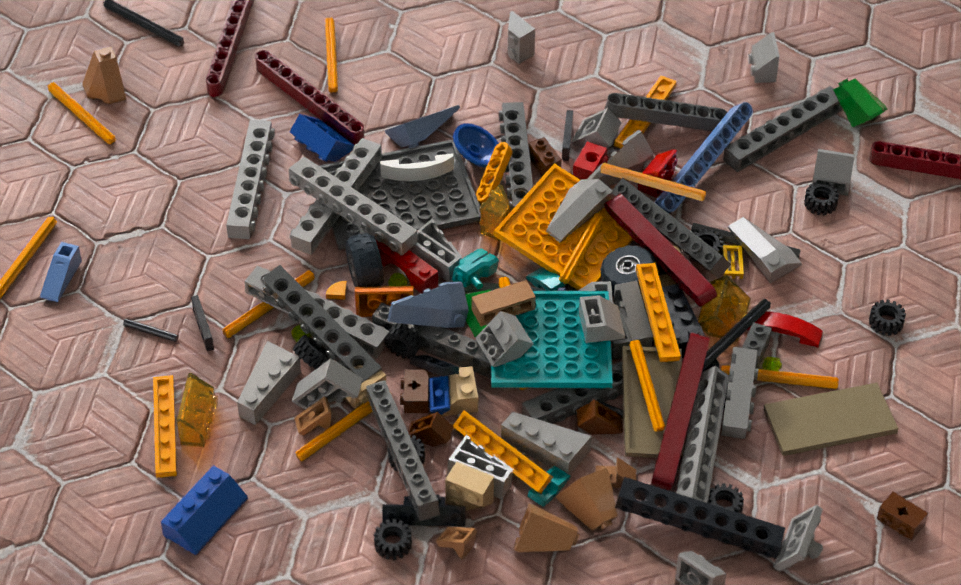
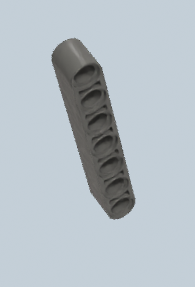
[604,93,728,131]

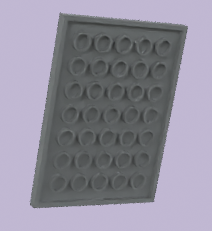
[320,140,483,250]

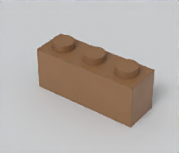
[472,280,536,326]

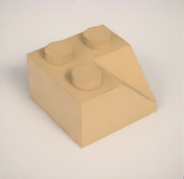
[445,462,494,511]

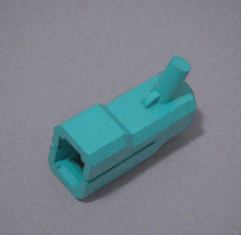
[452,248,499,289]

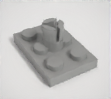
[773,505,823,572]

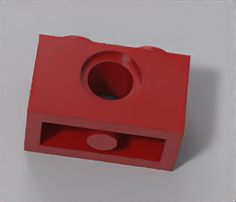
[573,142,609,180]

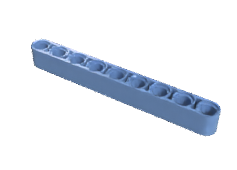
[654,102,753,214]

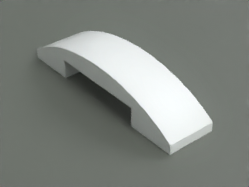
[380,154,454,181]

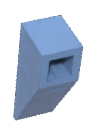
[40,242,82,302]

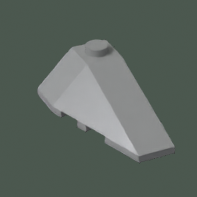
[588,130,654,187]
[546,179,613,243]
[728,217,802,283]

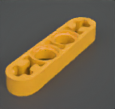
[476,142,512,206]

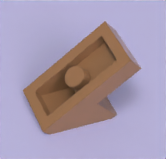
[295,396,331,436]
[595,457,636,488]
[436,527,477,560]

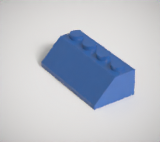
[161,465,248,555]

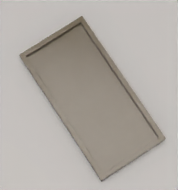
[621,346,686,459]
[763,383,898,456]

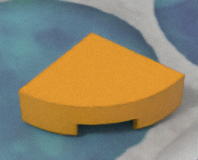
[326,281,347,300]

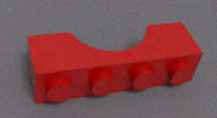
[375,239,438,294]

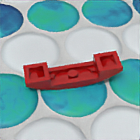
[747,311,823,347]

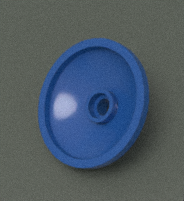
[453,123,499,167]

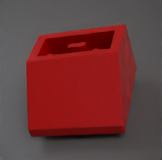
[637,149,678,198]

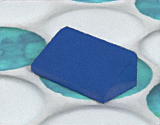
[429,376,450,415]

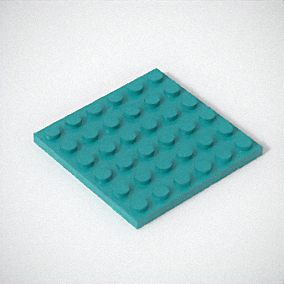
[491,291,613,388]

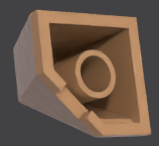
[82,46,127,104]
[556,468,618,531]
[514,503,580,552]

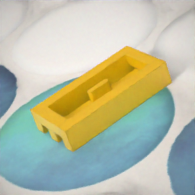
[722,245,744,279]

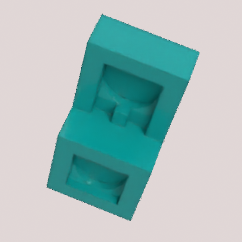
[526,268,566,291]
[527,466,570,507]

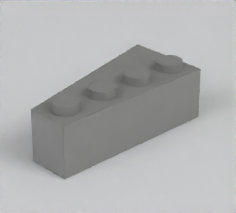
[237,341,301,425]
[721,347,758,439]
[501,412,591,475]

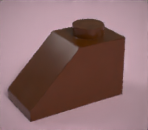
[577,399,623,435]
[407,412,454,447]

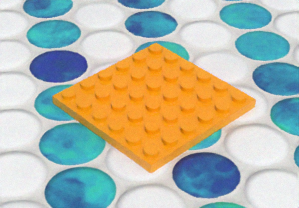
[493,163,633,290]

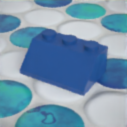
[289,114,354,162]

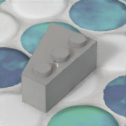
[409,218,462,282]
[614,281,654,347]
[292,359,363,410]
[447,435,513,499]

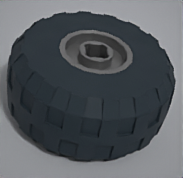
[345,233,384,287]
[600,245,658,297]

